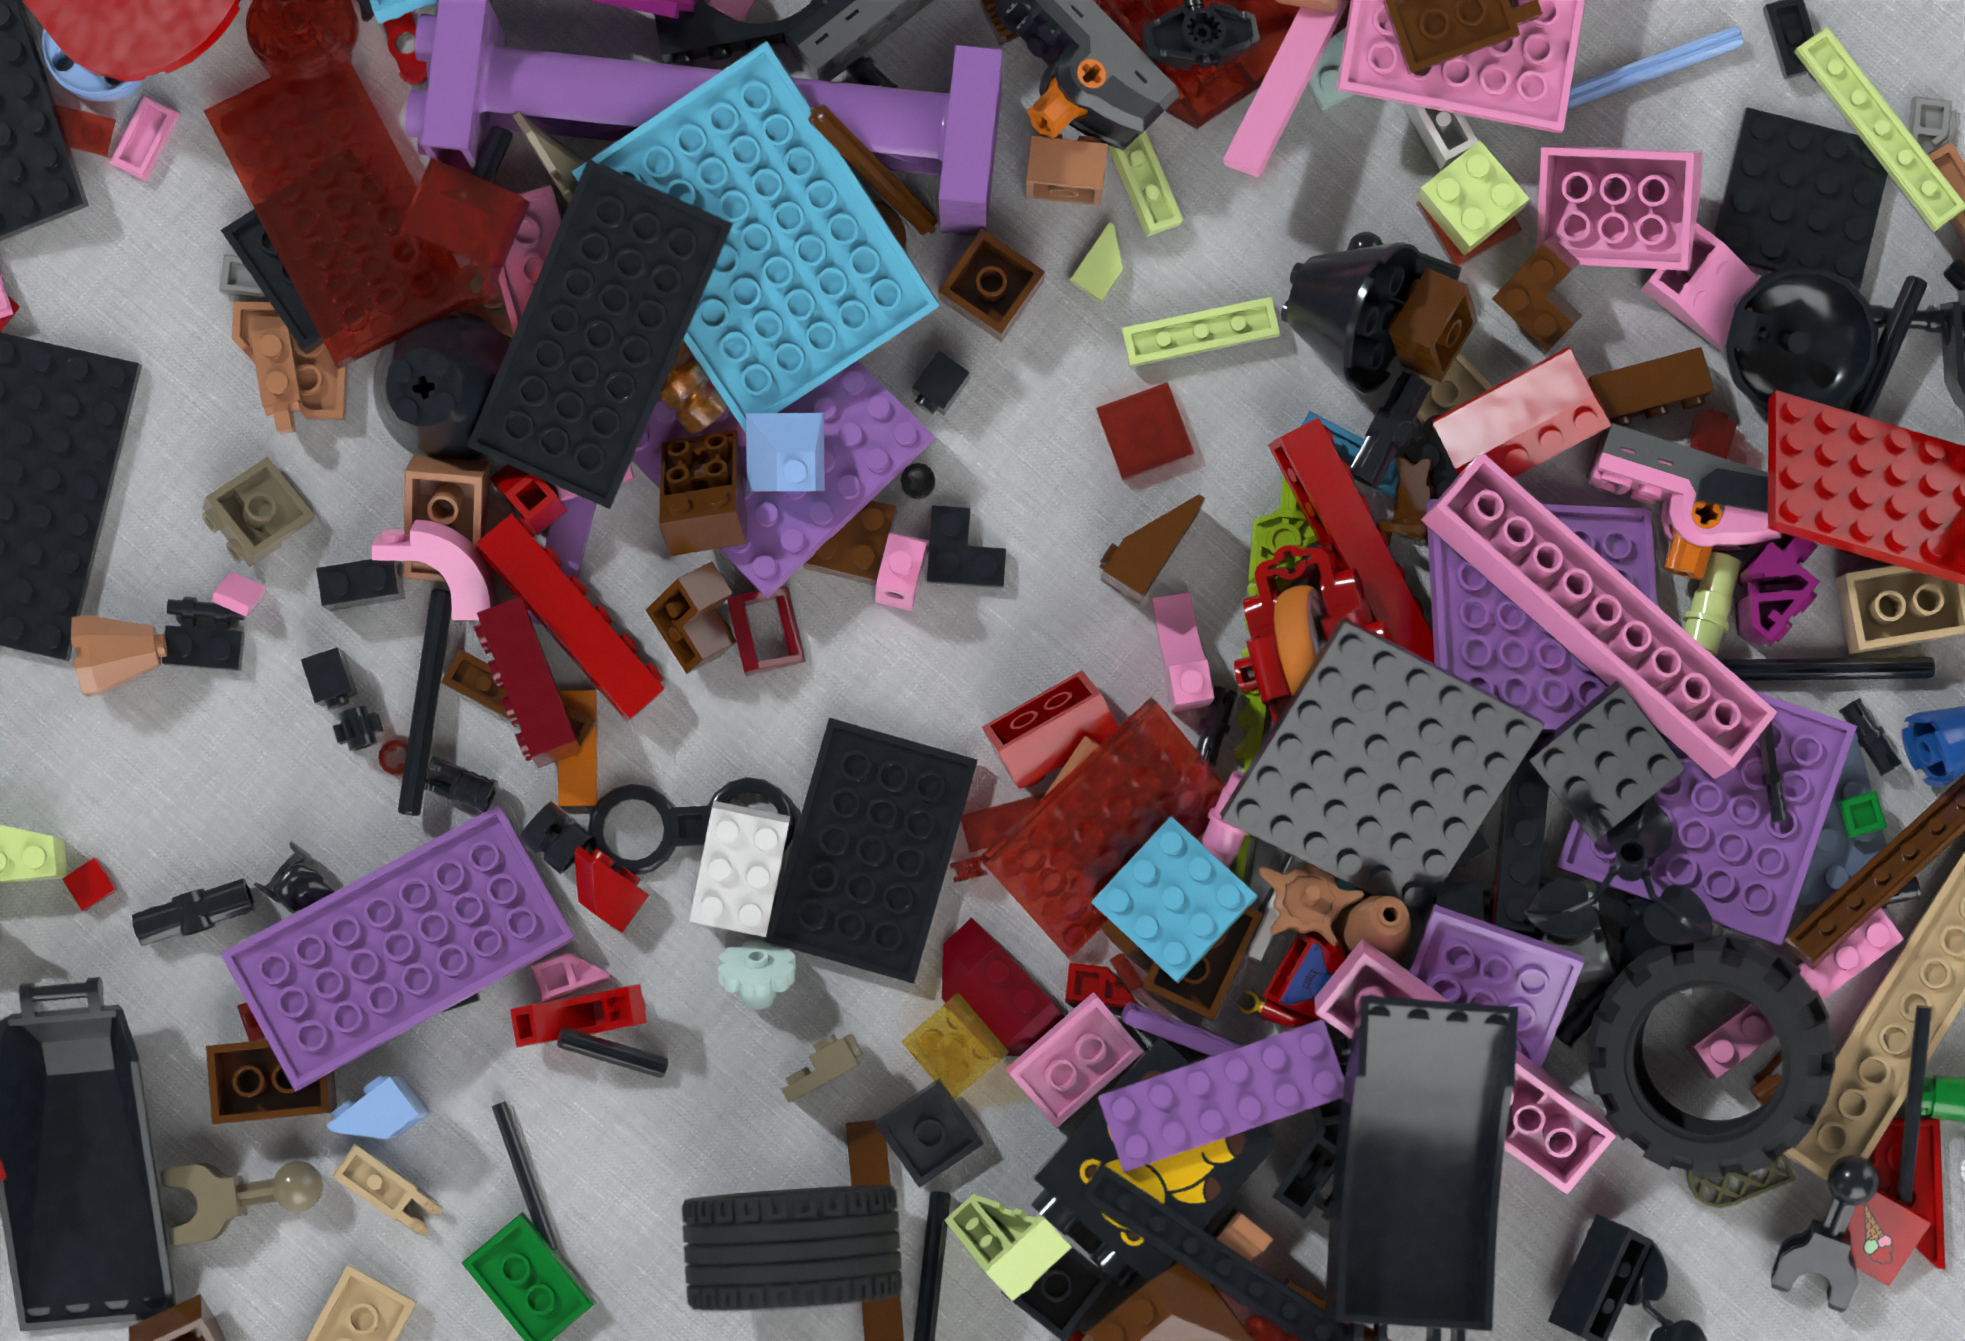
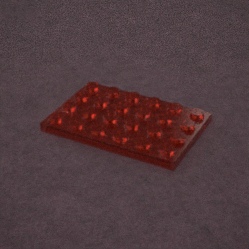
[978,697,1226,959]

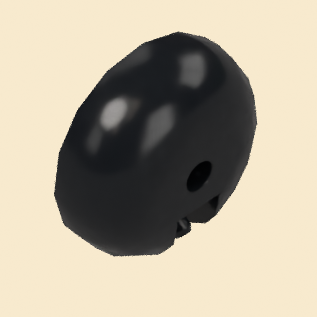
[1723,266,1878,412]

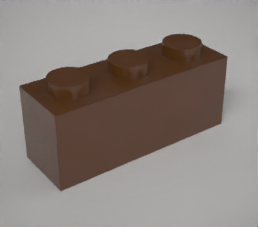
[1588,347,1714,426]

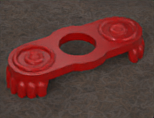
[383,12,428,85]

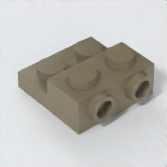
[202,457,315,567]
[781,1034,863,1103]

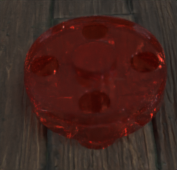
[246,0,359,80]

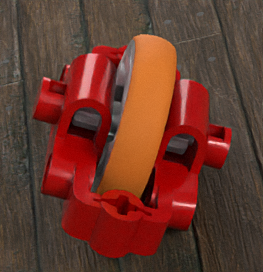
[1234,545,1393,725]

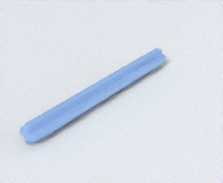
[1567,26,1744,110]

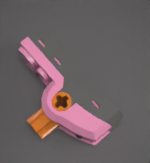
[1586,423,1781,580]

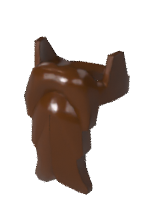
[1376,457,1434,546]

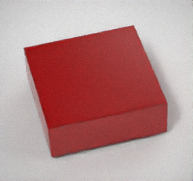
[62,857,118,912]

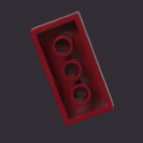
[474,596,582,769]

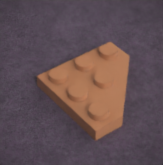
[232,301,350,421]

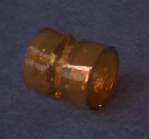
[659,360,728,434]

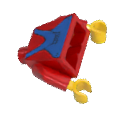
[1238,929,1348,1029]

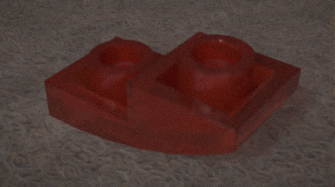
[54,104,116,157]

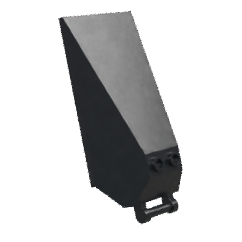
[0,977,176,1331]

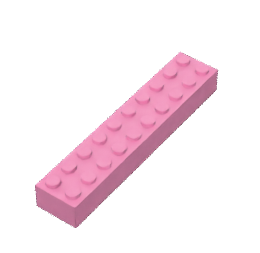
[1421,452,1777,779]

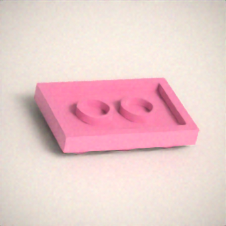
[1005,992,1144,1128]

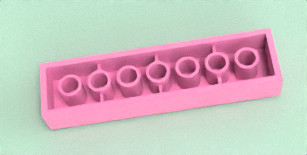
[1315,938,1617,1194]

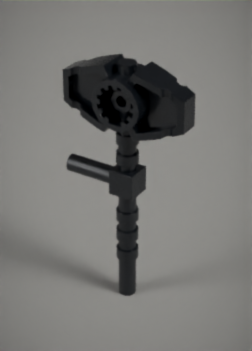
[1141,0,1260,71]

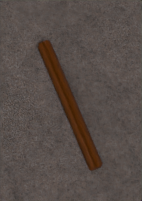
[808,104,937,235]

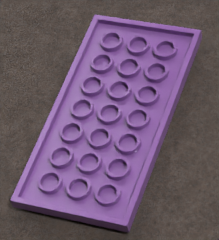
[220,805,574,1092]

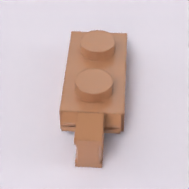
[250,325,303,434]

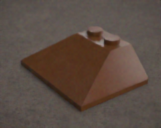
[1081,1263,1255,1341]

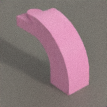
[371,520,496,620]

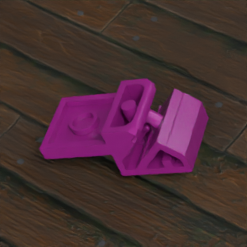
[1735,535,1820,649]

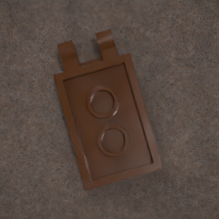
[1383,0,1543,75]

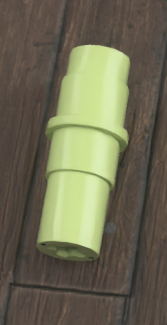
[1683,552,1743,657]

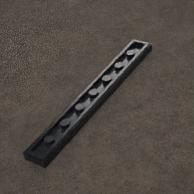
[1078,1163,1365,1341]

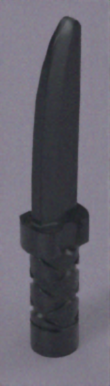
[1760,720,1788,823]

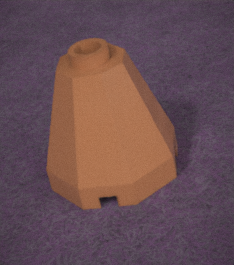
[71,615,167,697]

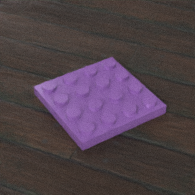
[1409,904,1584,1067]

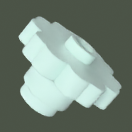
[718,940,796,1010]

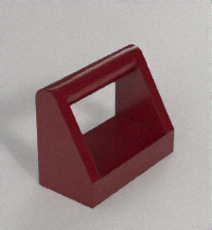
[727,587,806,676]

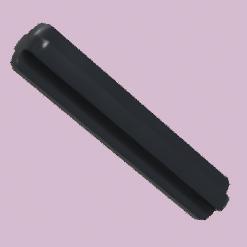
[557,1027,668,1078]

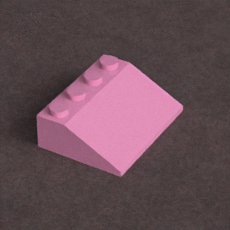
[1536,145,1703,270]

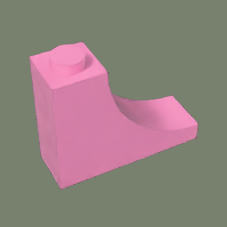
[1152,592,1214,713]

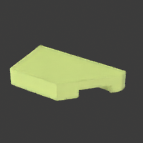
[1070,222,1123,303]

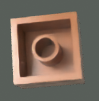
[1025,133,1108,206]

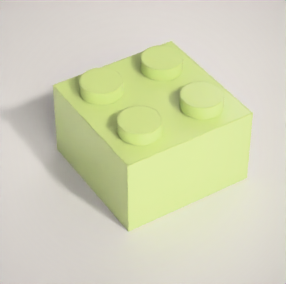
[1416,140,1529,256]

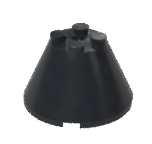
[1281,242,1424,393]
[373,309,510,460]

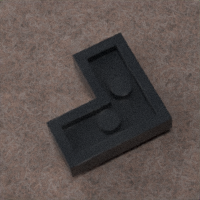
[927,505,1006,588]

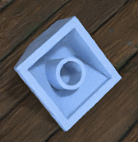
[746,413,825,491]

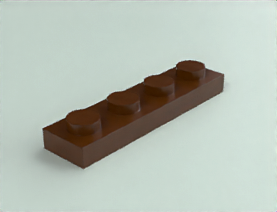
[441,649,596,757]

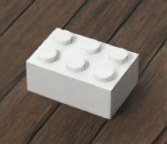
[689,801,790,937]

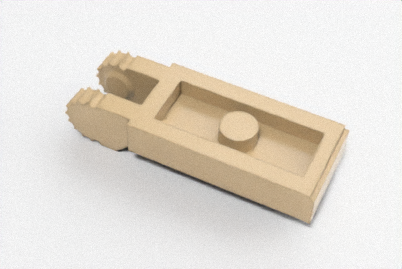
[332,1143,443,1236]

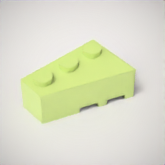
[0,825,67,884]
[944,1194,1072,1301]

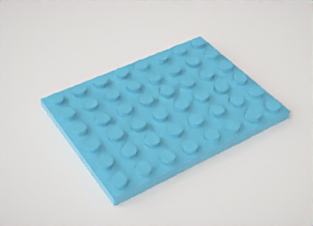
[572,41,940,433]

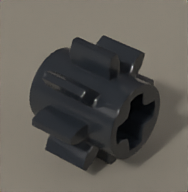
[332,706,383,751]

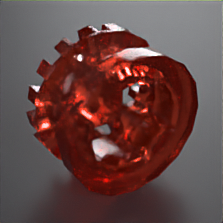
[378,740,408,776]
[950,856,987,883]

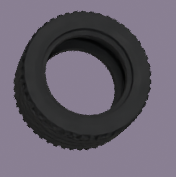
[682,1185,903,1311]

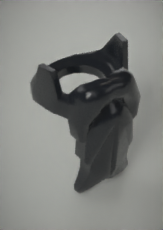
[254,841,334,911]

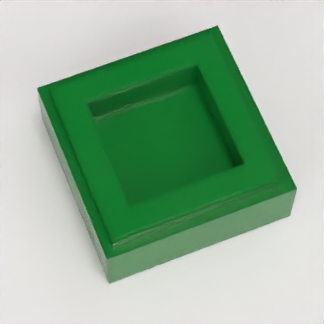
[1836,791,1887,839]

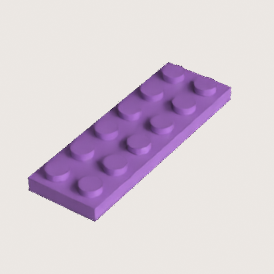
[1098,1019,1345,1172]

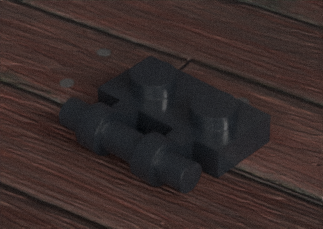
[162,596,246,671]

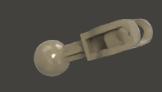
[160,1161,323,1246]

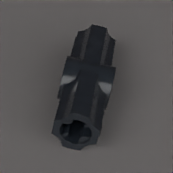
[1350,371,1432,489]
[132,878,255,946]

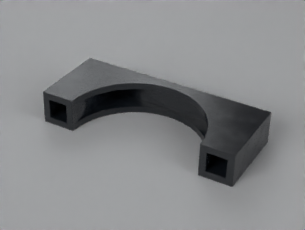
[654,0,823,66]

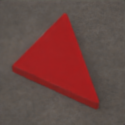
[1868,1117,1945,1269]

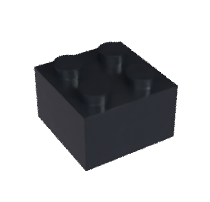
[1001,1244,1111,1341]

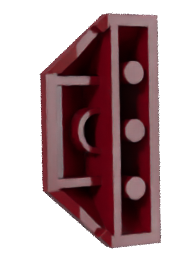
[941,917,1065,1056]

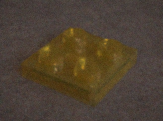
[901,993,1009,1099]

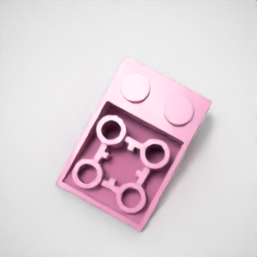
[1641,222,1759,352]

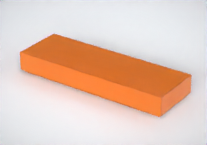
[558,690,598,807]

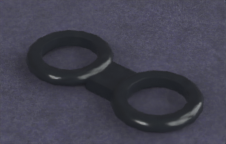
[588,777,796,876]

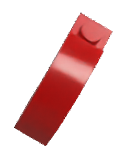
[510,984,647,1048]

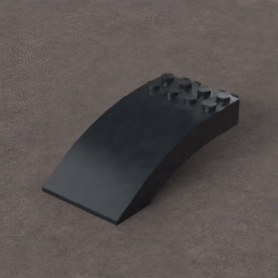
[1325,996,1518,1341]

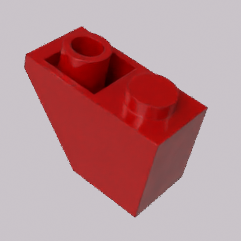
[489,464,567,535]
[574,846,649,933]

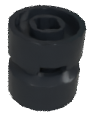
[519,801,593,875]

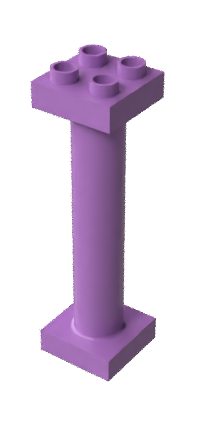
[406,0,1003,236]

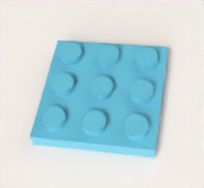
[1091,816,1258,983]

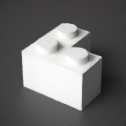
[1403,104,1478,171]

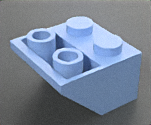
[327,1075,429,1139]

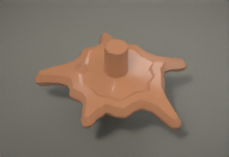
[1259,863,1364,946]

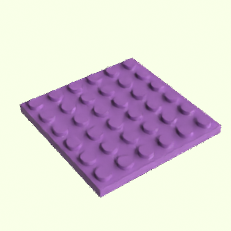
[632,360,935,599]
[1426,499,1664,736]
[1556,691,1857,947]

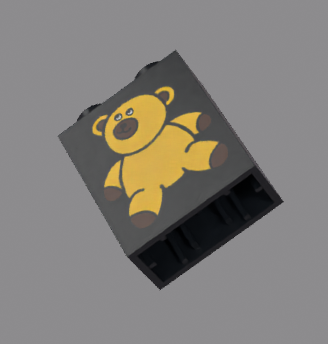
[1031,1036,1279,1289]

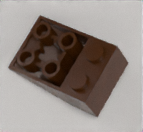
[659,430,747,556]

